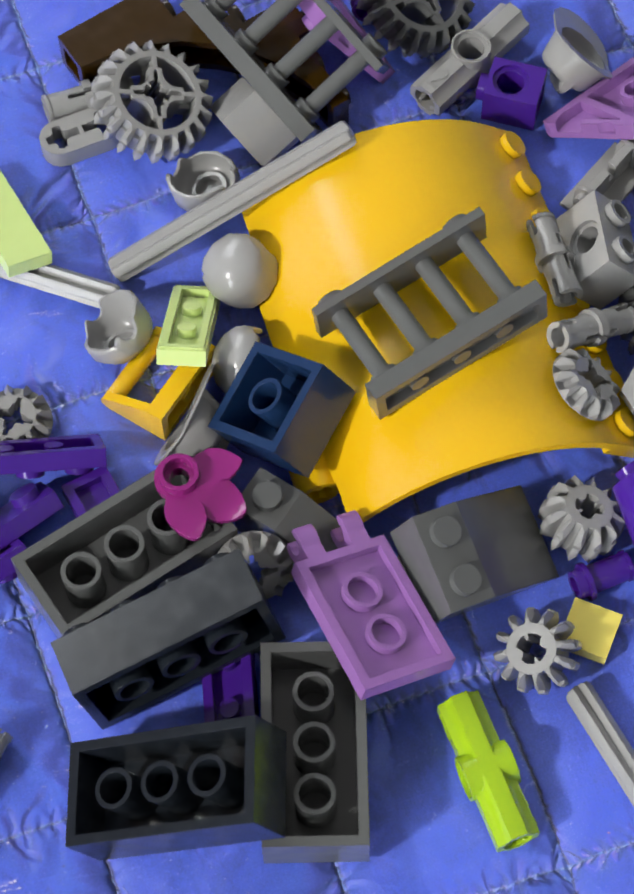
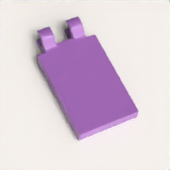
[286,510,456,700]

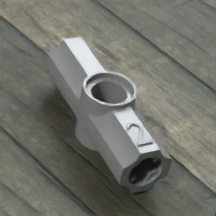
[410,2,529,116]

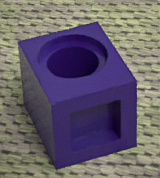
[475,56,548,131]

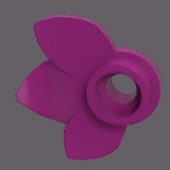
[154,448,247,541]

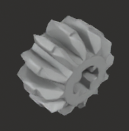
[538,475,625,563]
[493,607,582,695]

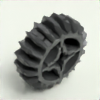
[356,0,475,59]

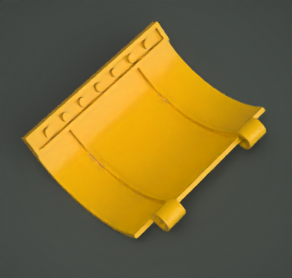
[242,119,634,523]

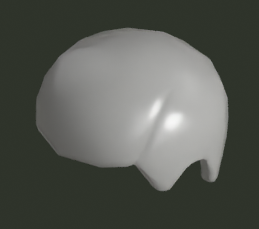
[166,151,240,212]
[201,233,278,309]
[84,289,153,365]
[212,325,262,394]

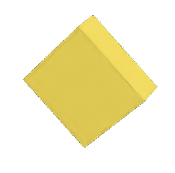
[566,597,623,665]

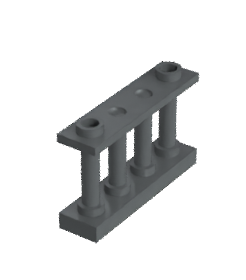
[179,0,390,142]
[311,207,547,420]

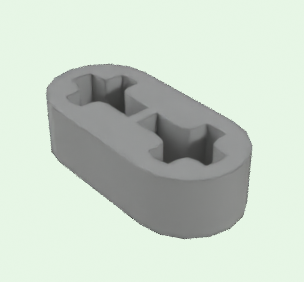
[39,108,119,167]

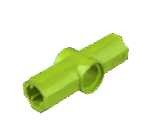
[437,690,540,852]

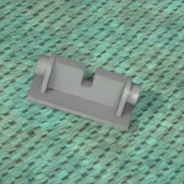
[560,139,634,210]

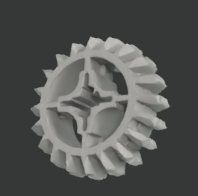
[90,40,213,164]

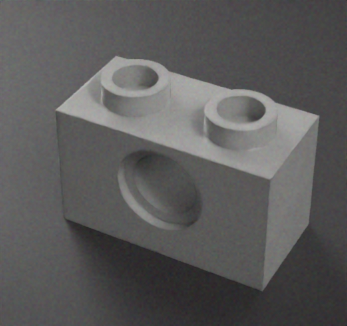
[556,190,634,310]

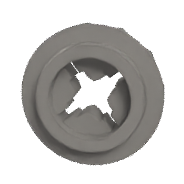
[552,348,620,421]
[0,385,53,441]
[217,531,294,599]

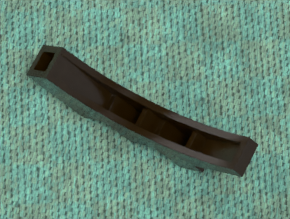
[58,0,351,128]

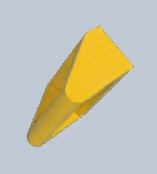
[101,326,216,441]

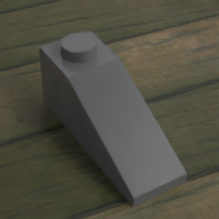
[235,467,340,563]

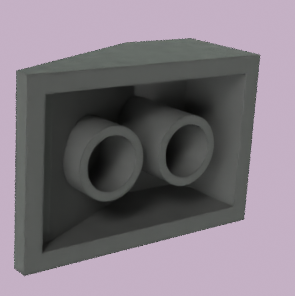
[390,485,559,624]

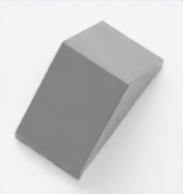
[210,77,299,167]

